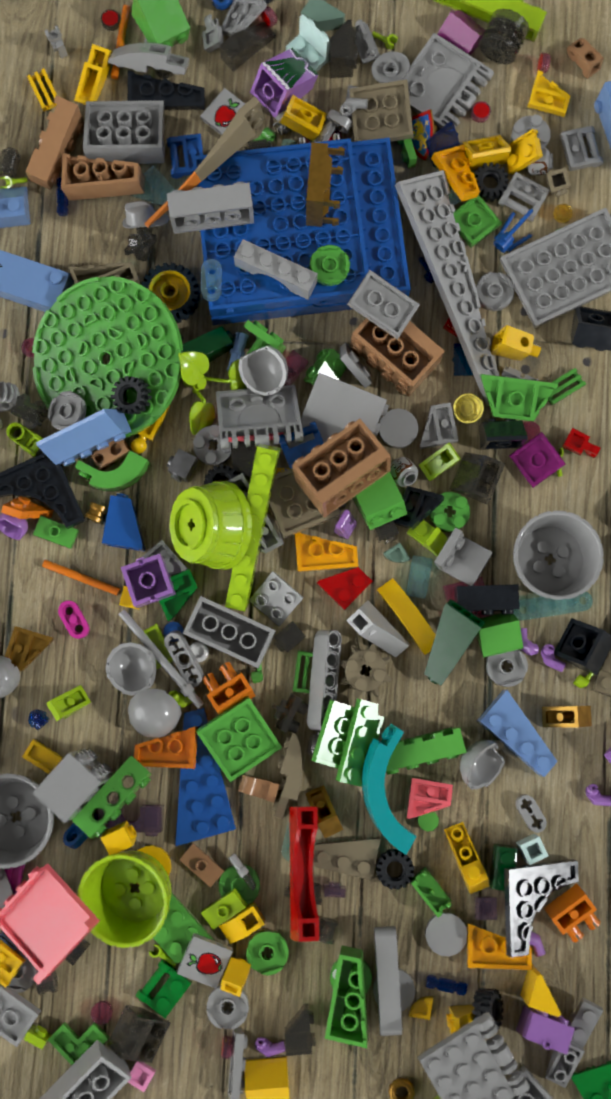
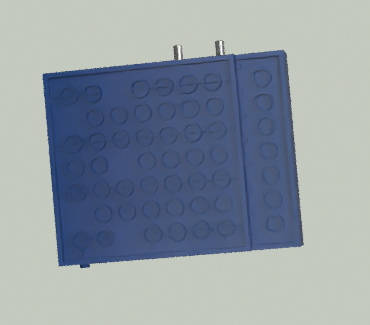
[192,133,411,326]

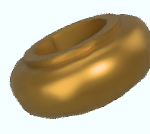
[389,1078,415,1099]

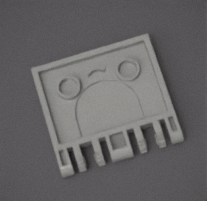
[403,33,494,136]
[216,385,304,449]
[418,1013,530,1099]

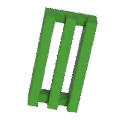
[548,368,586,406]
[293,651,313,694]

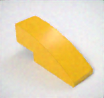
[74,44,112,105]

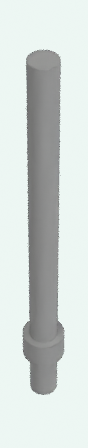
[118,609,204,708]

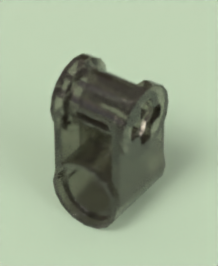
[319,917,339,944]

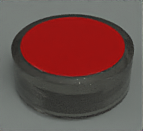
[101,9,120,31]

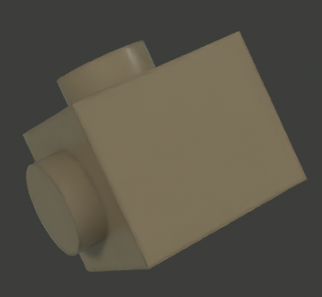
[546,167,571,197]

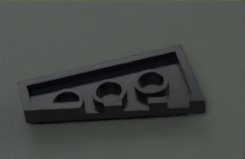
[127,70,205,110]

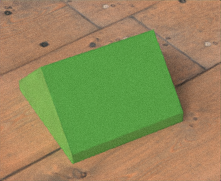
[476,613,523,658]

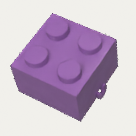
[121,553,176,608]
[516,1005,575,1055]

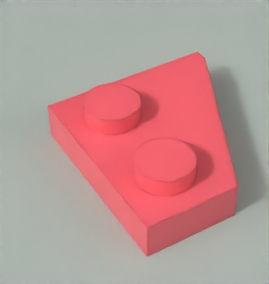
[406,778,453,819]

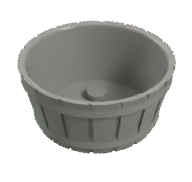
[513,510,604,600]
[0,774,54,869]

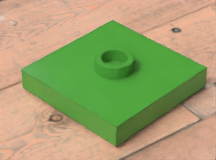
[453,195,502,248]

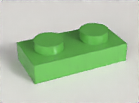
[397,139,417,169]

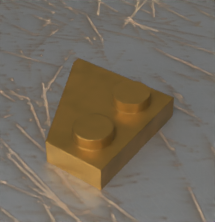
[4,626,54,671]

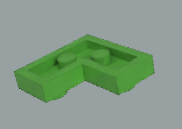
[48,1022,109,1065]

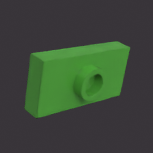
[33,516,79,549]

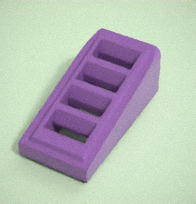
[334,510,357,540]

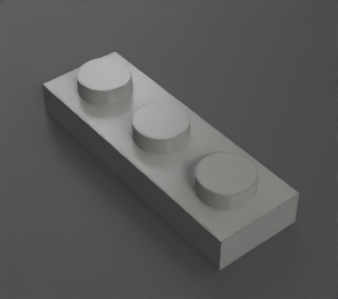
[228,1028,247,1099]

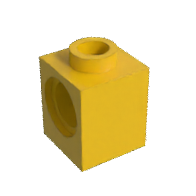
[101,820,137,855]
[220,957,251,997]

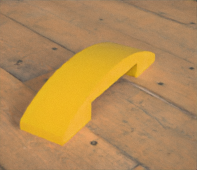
[377,578,436,656]

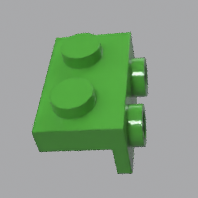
[303,349,347,386]

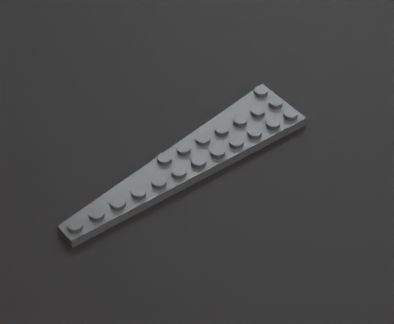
[395,170,500,406]

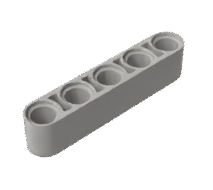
[307,630,342,731]
[374,926,402,1036]

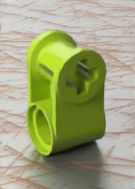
[6,422,43,457]

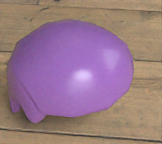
[0,513,28,540]

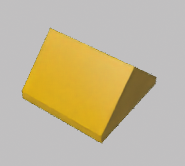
[280,95,327,141]
[463,135,511,170]
[520,964,561,1017]
[245,1056,290,1099]

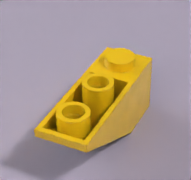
[444,822,489,894]

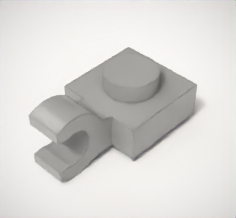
[202,14,224,53]
[45,25,68,58]

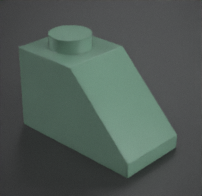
[301,0,345,31]

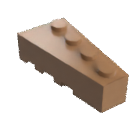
[26,95,84,190]
[61,153,145,201]

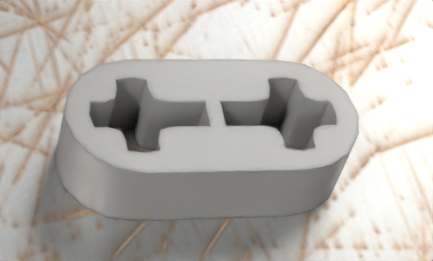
[515,794,547,833]

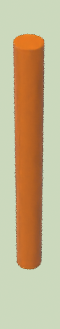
[111,5,130,80]
[42,559,120,596]

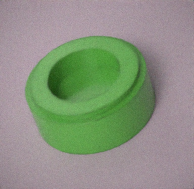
[417,812,439,831]

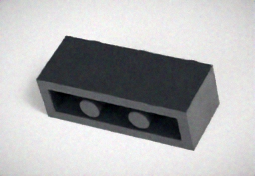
[454,584,520,615]

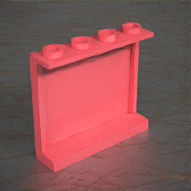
[0,864,100,985]

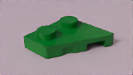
[159,569,198,622]

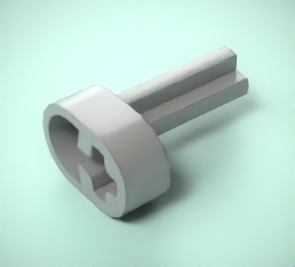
[314,109,353,142]

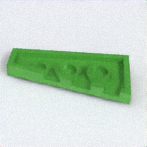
[336,698,378,787]

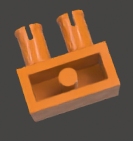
[202,662,255,715]
[544,883,601,943]

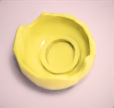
[453,393,484,424]

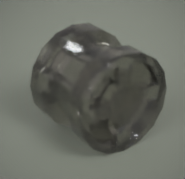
[36,970,58,995]

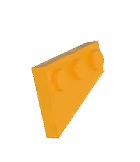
[431,144,480,202]
[295,532,358,572]
[467,923,532,970]

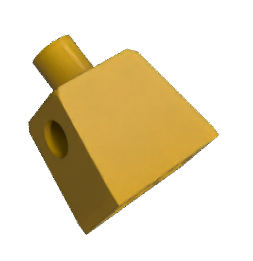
[490,325,541,361]

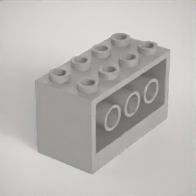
[33,749,113,823]

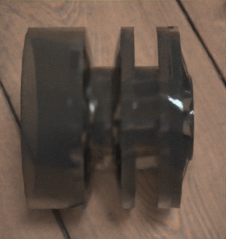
[479,9,529,64]

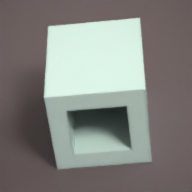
[516,834,548,865]

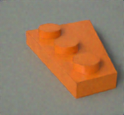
[134,726,198,769]

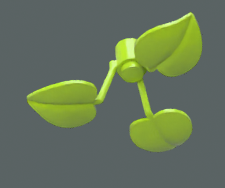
[178,351,247,435]

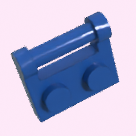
[167,133,203,179]
[279,421,324,469]

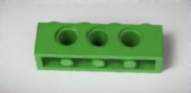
[72,756,152,839]

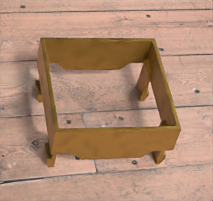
[306,142,345,227]

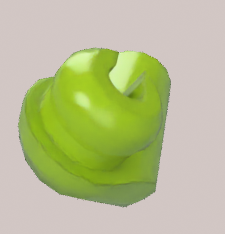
[168,690,197,708]

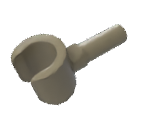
[492,739,517,760]

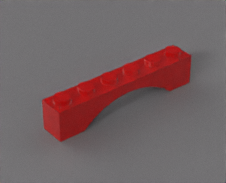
[289,807,319,942]

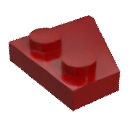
[317,567,373,610]

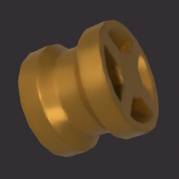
[84,502,108,525]

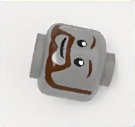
[525,148,553,175]
[390,457,418,487]

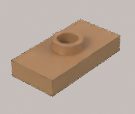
[179,843,225,888]

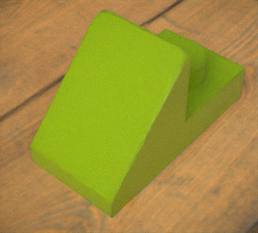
[419,442,461,482]
[406,520,448,557]
[46,685,91,721]

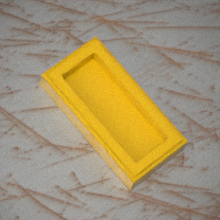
[22,739,64,774]

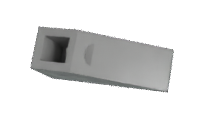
[346,600,410,657]

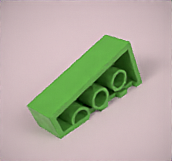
[386,727,466,775]

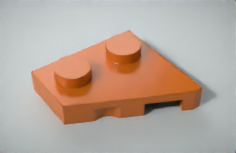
[1,496,54,519]

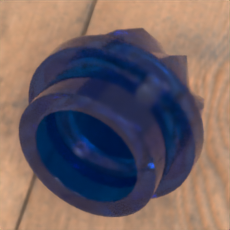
[28,709,50,731]

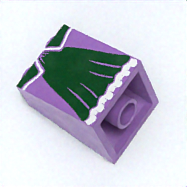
[250,48,319,118]

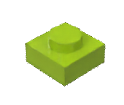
[24,1025,51,1050]

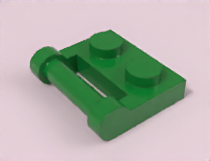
[135,959,192,1018]

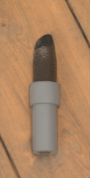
[228,853,256,890]

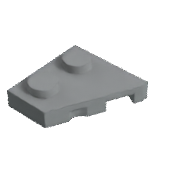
[340,343,372,388]

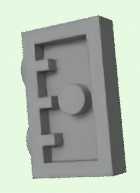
[434,528,492,586]

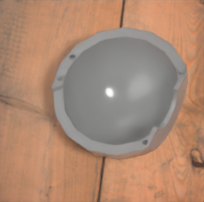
[239,345,288,396]
[105,642,156,696]
[128,689,181,738]
[459,740,505,790]

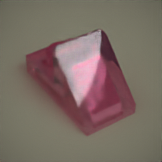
[284,350,309,386]

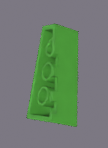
[325,945,369,1048]

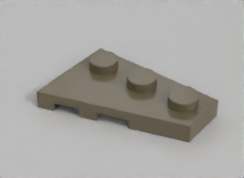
[313,838,381,880]

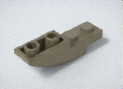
[272,732,302,819]

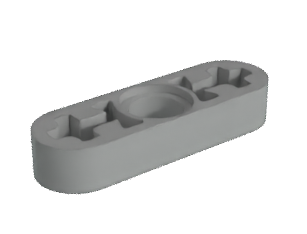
[164,630,204,687]

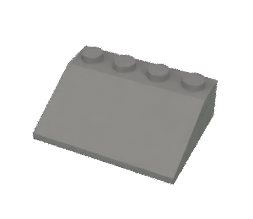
[83,101,165,164]

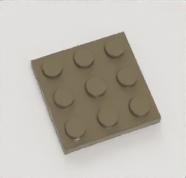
[349,79,414,142]
[269,469,341,538]

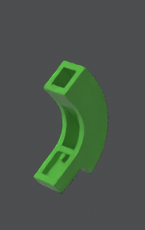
[75,451,150,492]

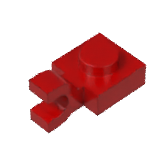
[562,428,601,458]

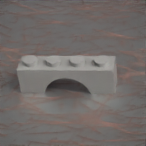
[234,239,318,300]

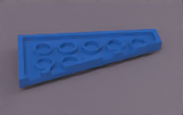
[175,708,236,846]

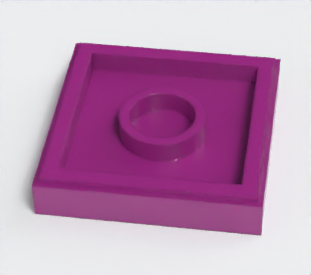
[509,432,566,488]

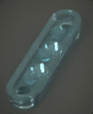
[514,592,593,621]

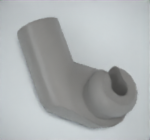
[340,98,368,116]

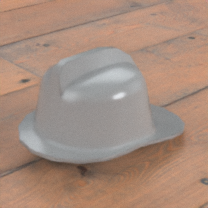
[122,201,169,229]

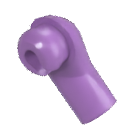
[520,628,539,656]
[541,644,566,672]
[585,784,611,806]
[530,932,546,957]
[255,1037,286,1057]

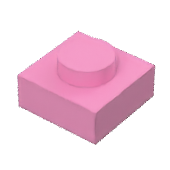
[128,1059,156,1092]

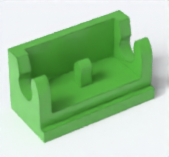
[411,867,452,918]

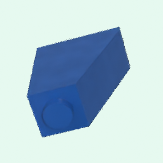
[102,493,145,552]

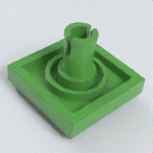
[243,320,286,354]

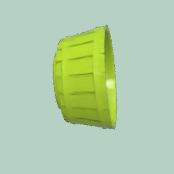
[170,481,252,570]
[78,850,171,948]

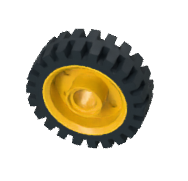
[141,262,200,323]

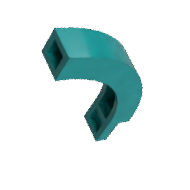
[362,723,417,855]

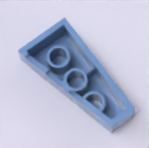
[477,690,558,777]

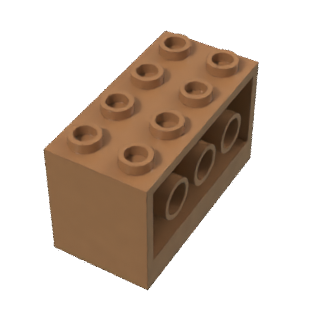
[350,318,445,397]
[292,419,391,518]

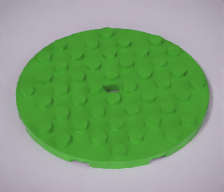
[32,276,183,438]

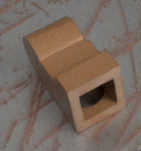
[567,38,604,79]
[91,439,131,471]
[238,774,279,803]

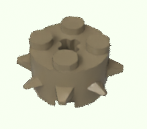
[339,644,392,698]

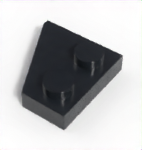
[393,486,444,530]

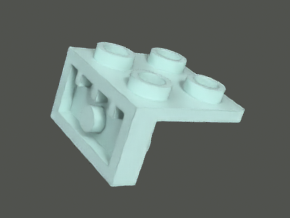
[286,14,330,72]

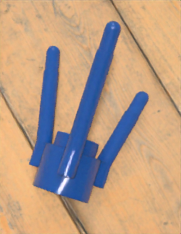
[494,209,533,253]

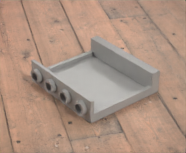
[289,372,389,448]

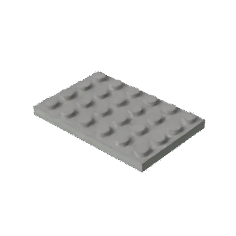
[499,207,611,328]

